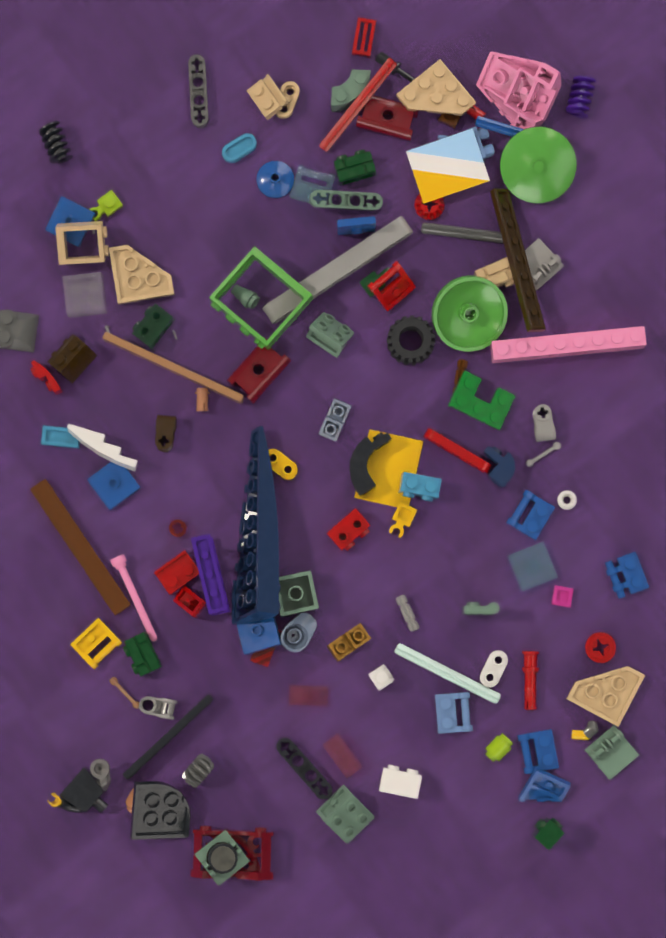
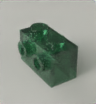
[132,303,175,350]

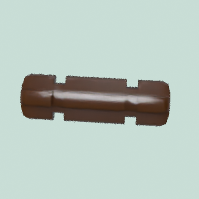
[452,359,468,394]

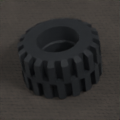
[387,315,435,366]

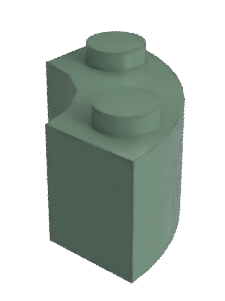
[331,69,371,112]

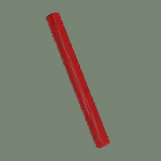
[319,58,397,152]

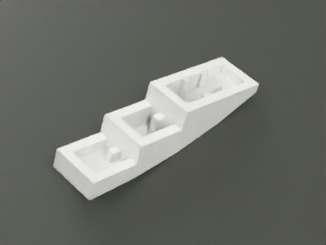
[67,424,138,471]

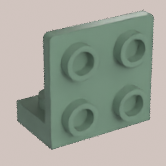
[316,784,374,844]

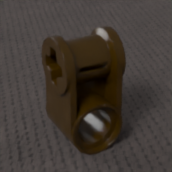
[155,415,177,453]

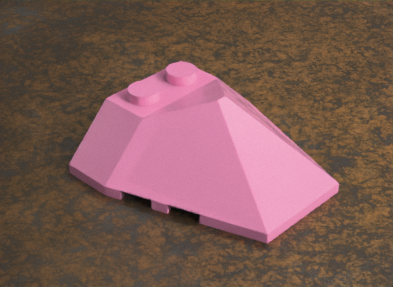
[476,51,562,129]

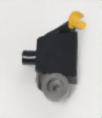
[47,759,111,813]

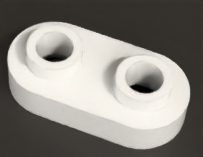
[480,650,508,687]

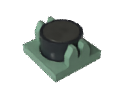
[194,829,249,886]

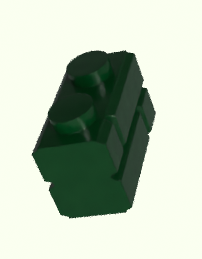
[334,149,376,186]
[123,632,163,677]

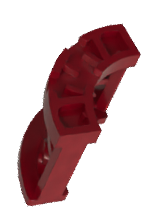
[190,825,274,881]

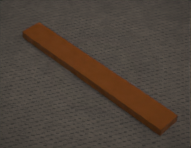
[30,478,131,616]

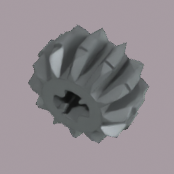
[182,754,214,788]

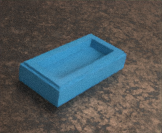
[41,425,80,449]

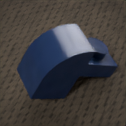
[483,445,515,489]

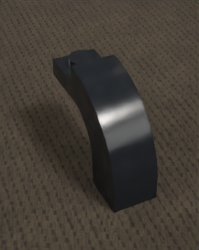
[350,432,392,497]

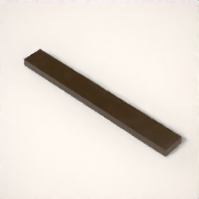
[490,188,546,332]

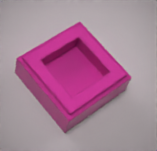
[551,585,574,608]

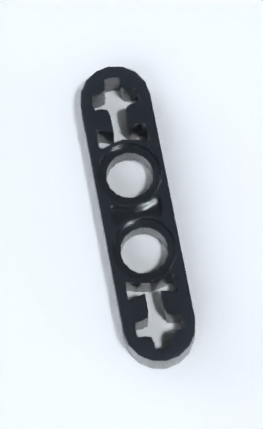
[276,737,332,799]

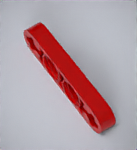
[423,428,492,474]

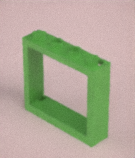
[209,246,313,350]

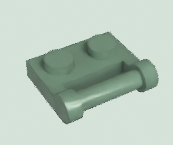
[462,602,500,615]

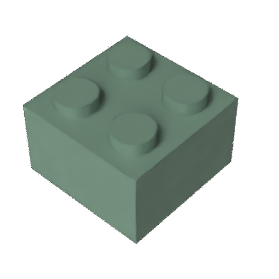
[279,570,319,617]

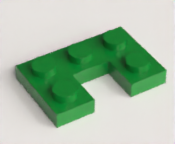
[448,371,515,430]

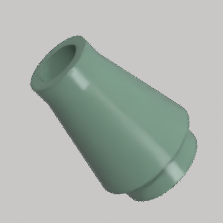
[231,284,260,310]

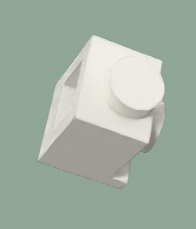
[368,664,394,691]

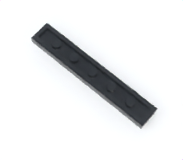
[123,694,214,779]

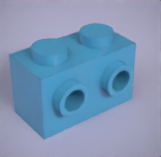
[398,472,442,502]

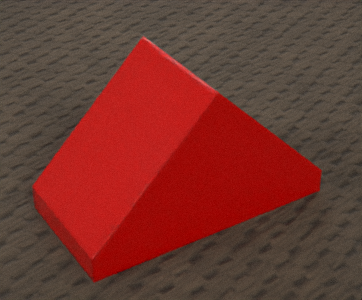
[173,585,207,619]

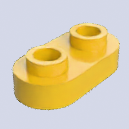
[268,449,298,480]

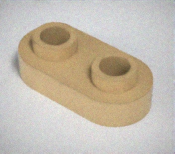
[276,81,300,119]

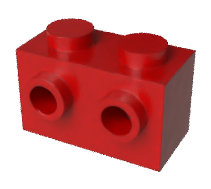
[326,508,371,552]

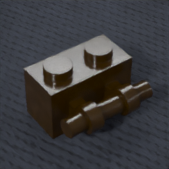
[47,333,98,384]

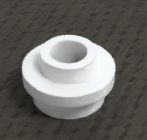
[557,490,577,510]

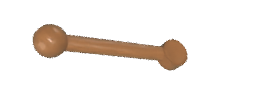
[110,677,139,709]

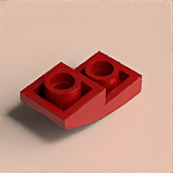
[30,360,63,395]

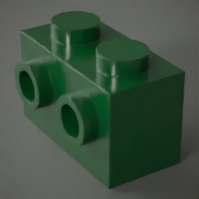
[531,817,564,850]

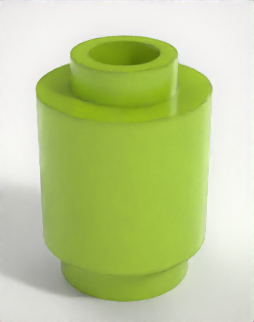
[485,733,513,762]

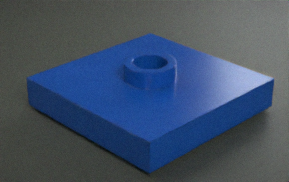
[45,196,96,247]
[337,216,376,235]
[87,462,141,510]
[237,616,282,655]

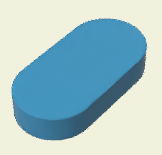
[222,133,257,163]

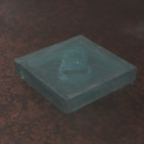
[507,542,558,591]

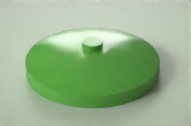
[500,126,576,203]
[432,275,508,352]

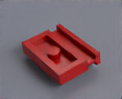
[154,550,199,595]

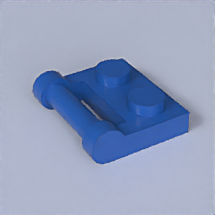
[506,490,555,540]
[517,729,559,774]

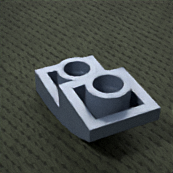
[319,398,352,441]

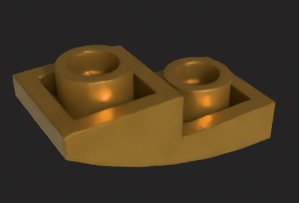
[327,623,371,662]

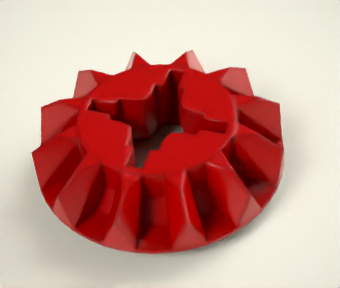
[414,194,445,220]
[585,632,616,663]

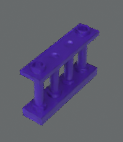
[191,534,231,616]

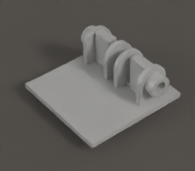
[525,238,564,291]

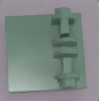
[585,725,639,780]

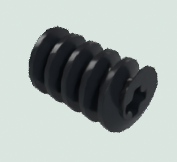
[38,121,74,164]

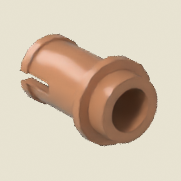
[195,388,210,411]

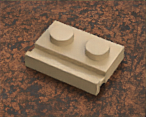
[247,74,289,120]

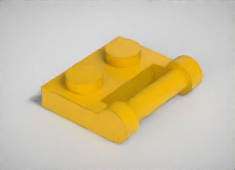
[70,618,122,670]

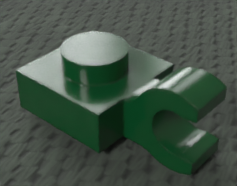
[359,267,390,298]

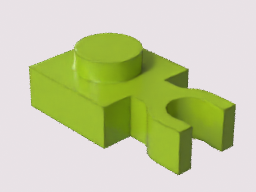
[89,190,123,221]

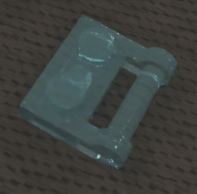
[290,164,336,205]

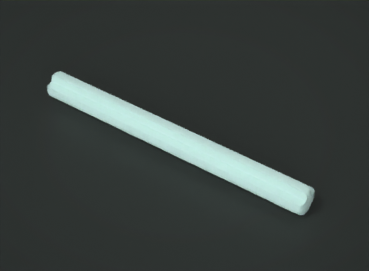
[394,643,501,704]

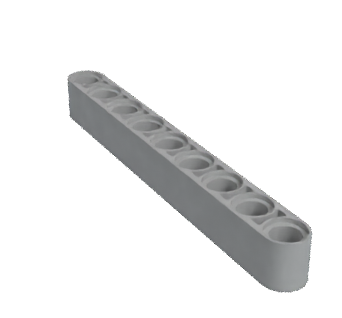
[262,216,413,324]

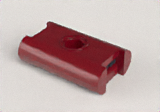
[356,95,419,141]
[227,338,291,404]

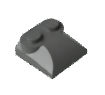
[0,309,39,353]

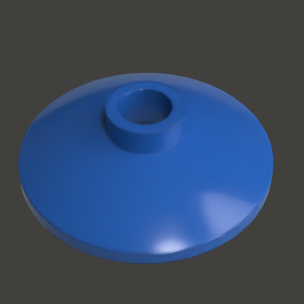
[257,161,294,198]

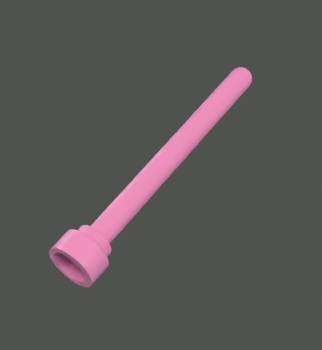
[110,554,157,642]

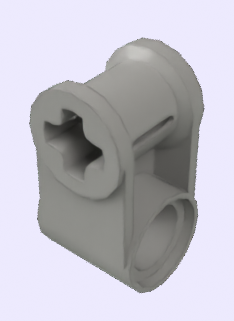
[533,404,556,442]
[139,696,178,720]

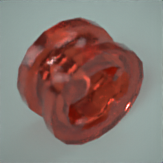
[169,519,187,537]

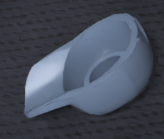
[280,612,317,652]

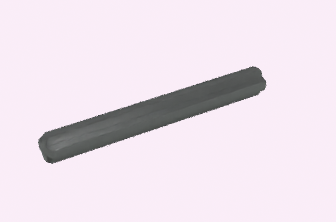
[421,222,503,243]

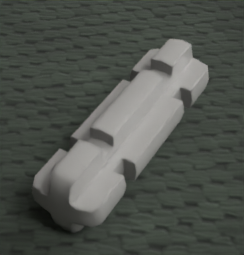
[396,595,419,632]

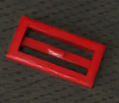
[352,17,376,58]

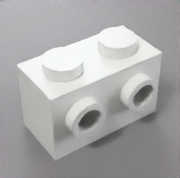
[379,764,422,799]

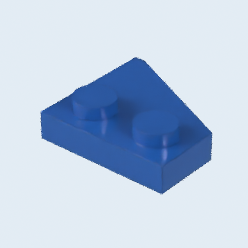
[518,767,571,802]

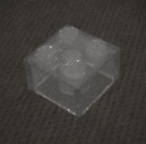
[62,272,107,318]

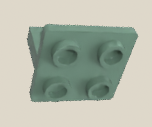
[306,312,354,358]

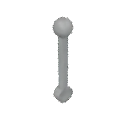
[526,442,561,467]

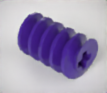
[566,76,597,119]

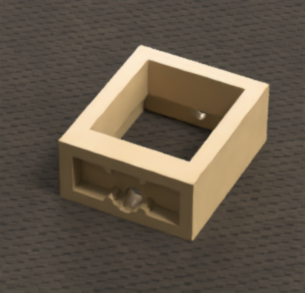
[55,221,109,265]

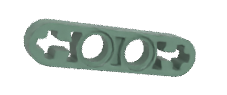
[309,190,383,211]

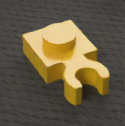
[389,502,417,538]

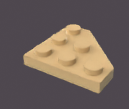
[396,59,476,116]
[109,245,175,304]
[566,666,645,727]

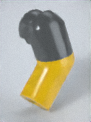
[571,720,599,740]

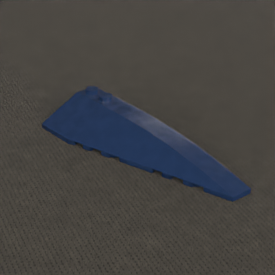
[232,426,281,625]

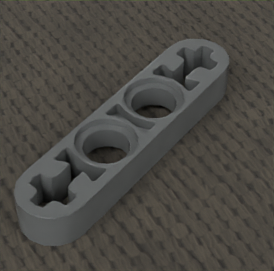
[188,55,209,128]

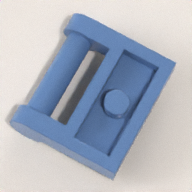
[435,692,473,734]

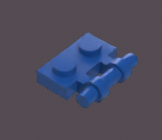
[605,552,649,599]

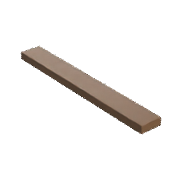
[103,332,244,405]

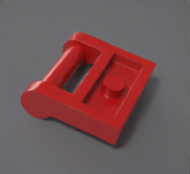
[367,261,416,312]

